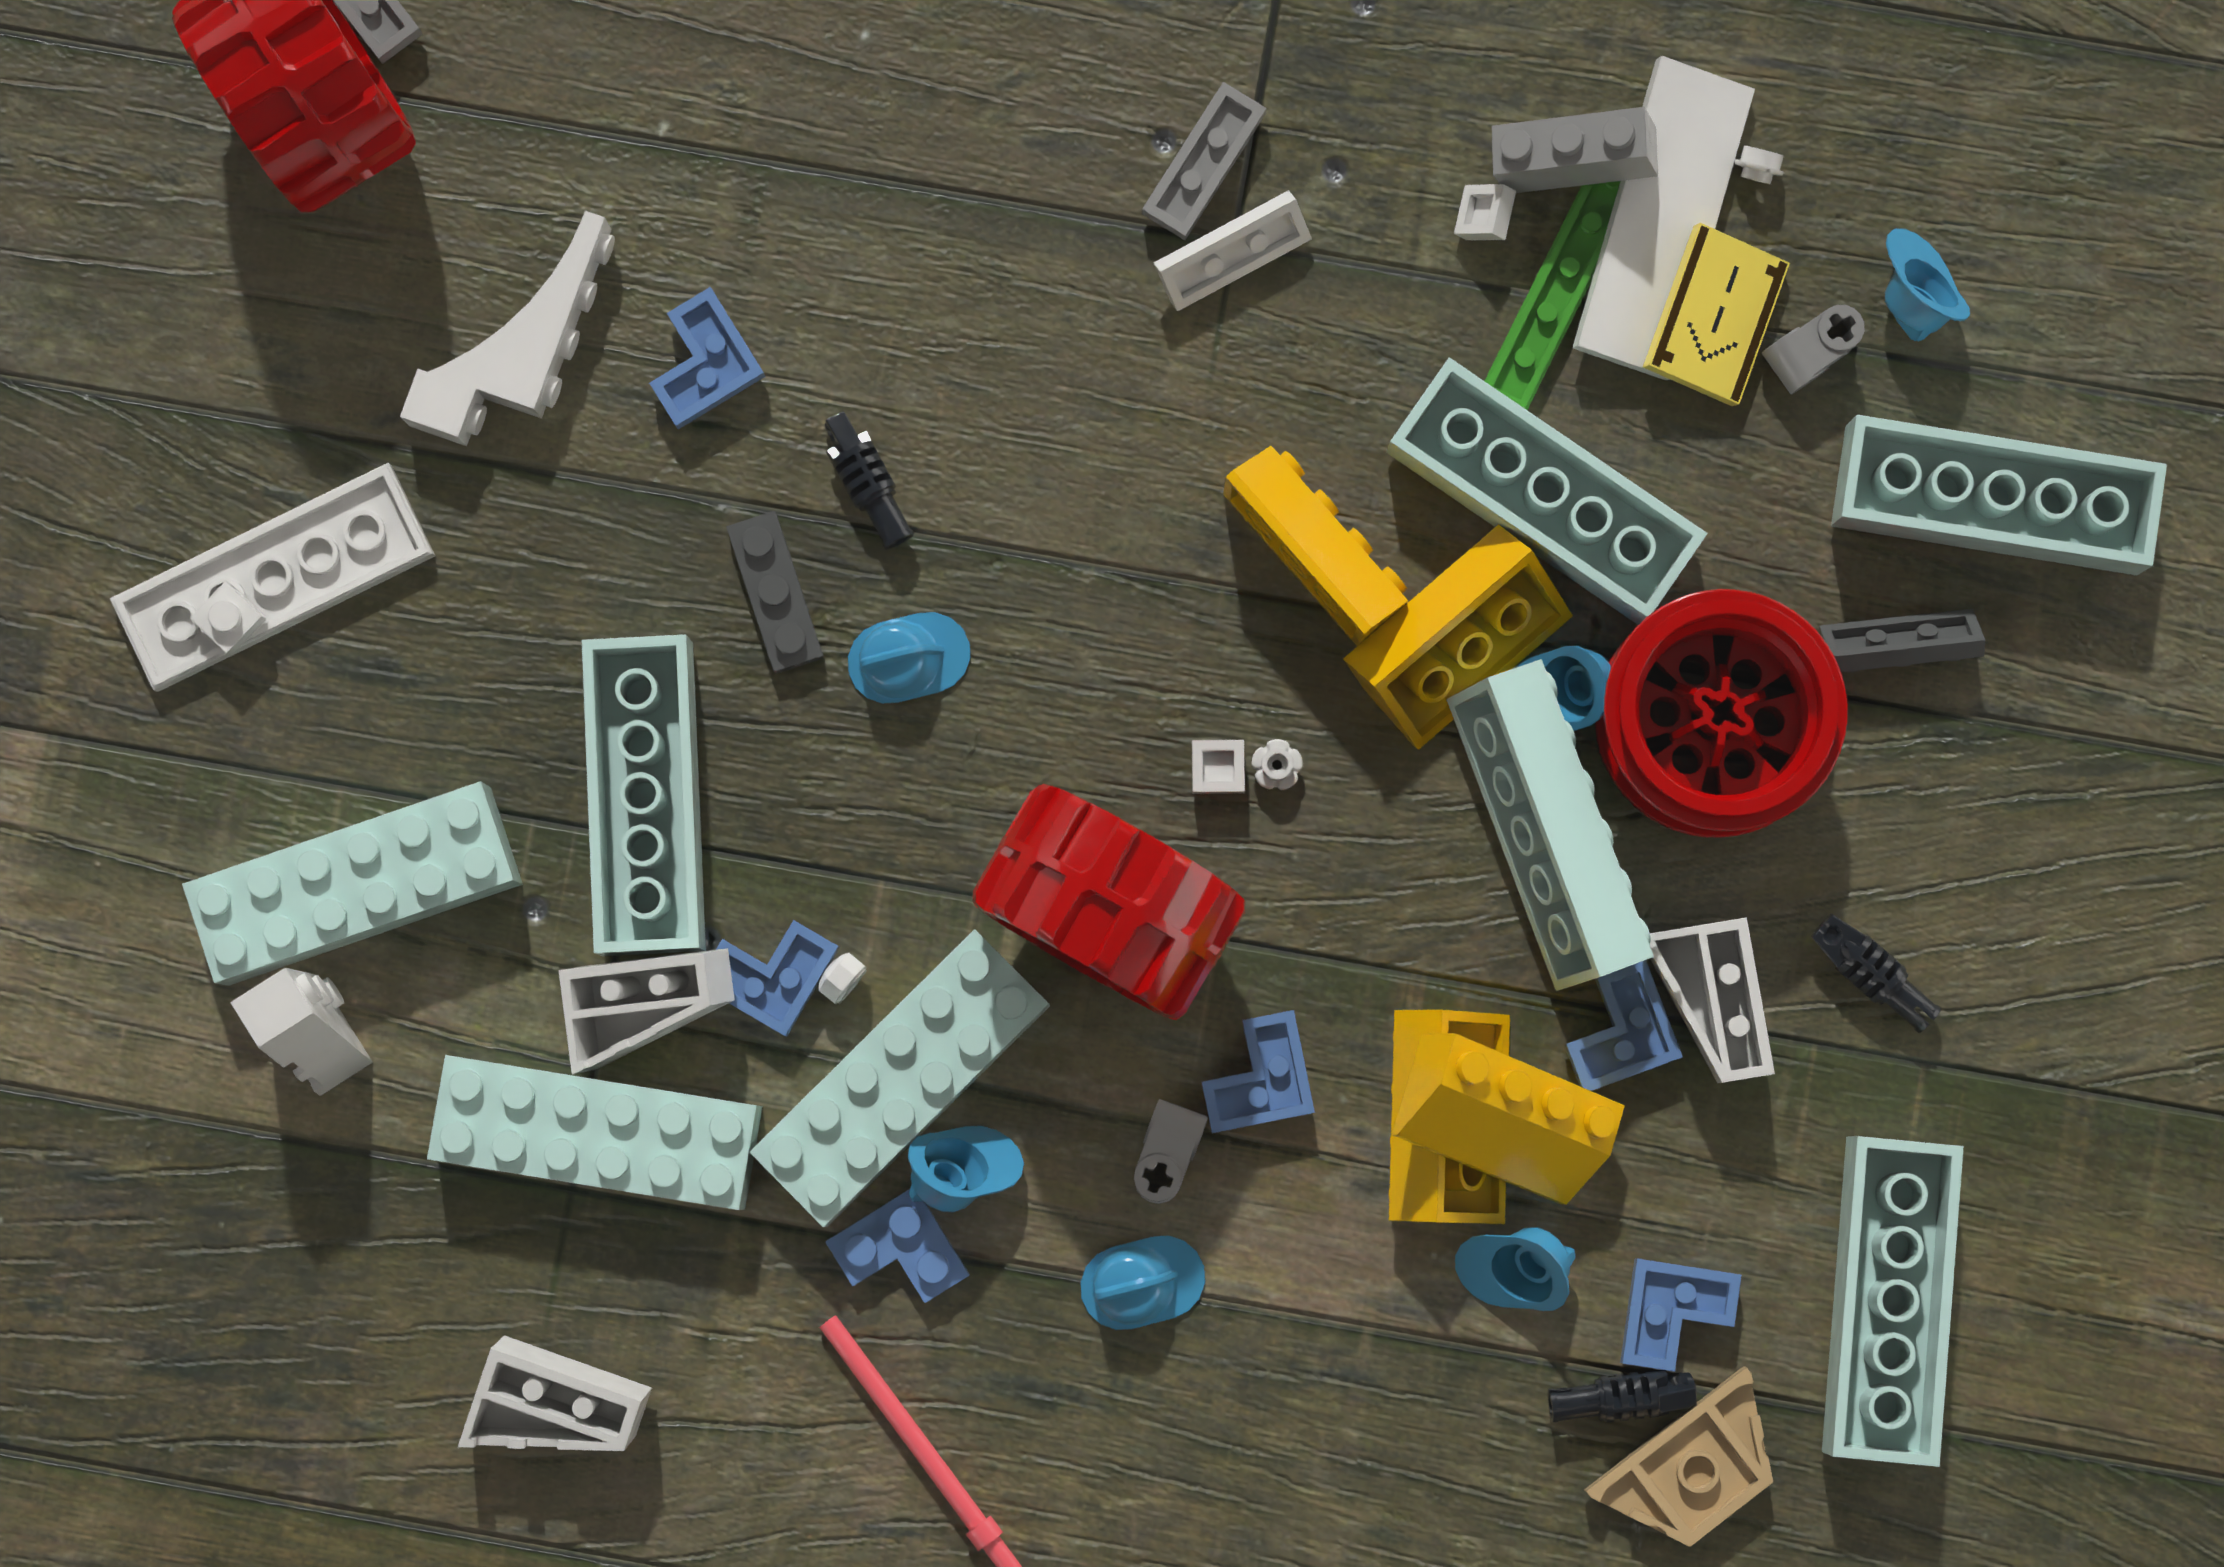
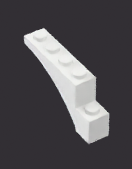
[400,211,615,446]

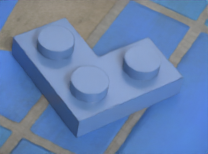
[650,287,766,430]
[716,920,840,1037]
[1564,960,1683,1091]
[1202,1010,1315,1133]
[826,1189,970,1303]
[1620,1258,1742,1372]

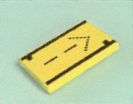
[1643,223,1790,406]

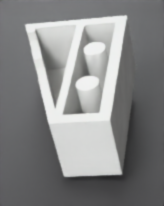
[1650,917,1775,1083]
[559,948,735,1075]
[230,967,373,1096]
[458,1335,652,1451]

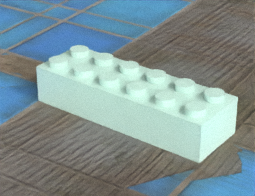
[1386,357,1708,625]
[1831,415,2167,575]
[582,634,706,956]
[1446,659,1654,991]
[182,781,523,986]
[750,929,1050,1227]
[427,1055,763,1210]
[1822,1136,1964,1467]

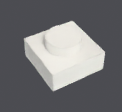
[1454,184,1516,240]
[190,581,267,656]
[1192,740,1245,794]

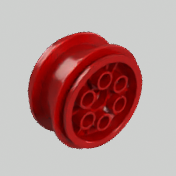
[1594,589,1848,838]

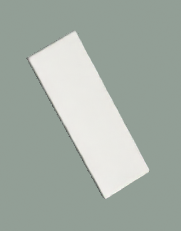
[1573,56,1755,380]
[110,463,435,692]

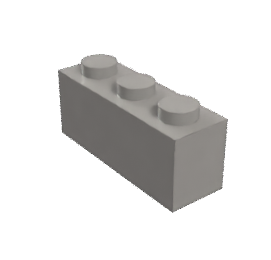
[1492,107,1658,193]

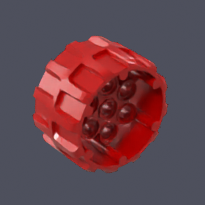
[172,0,416,213]
[972,784,1246,1020]

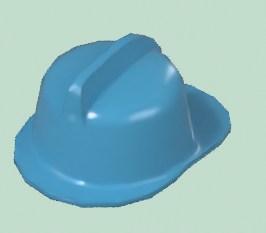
[1884,229,1970,342]
[848,612,970,704]
[1518,646,1611,731]
[908,1126,1024,1212]
[1455,1227,1576,1311]
[1081,1236,1205,1330]

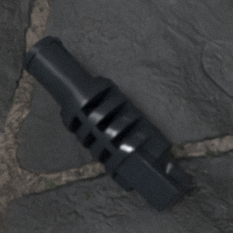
[825,411,914,550]
[1811,914,1941,1033]
[1547,1370,1697,1423]

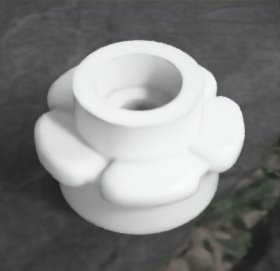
[1734,145,1784,184]
[1251,739,1303,790]

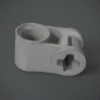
[1762,305,1864,395]
[1134,1099,1208,1204]

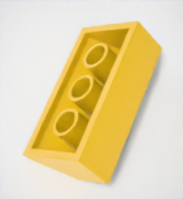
[1223,446,1408,646]
[1343,524,1573,750]
[1389,1010,1510,1224]
[1392,1033,1625,1205]

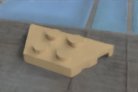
[1584,1366,1773,1547]

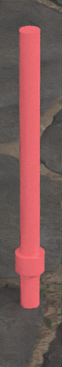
[819,1315,1022,1567]

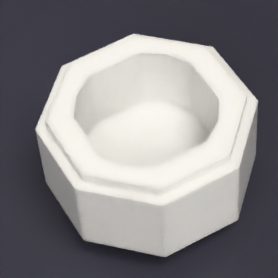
[819,953,867,1004]

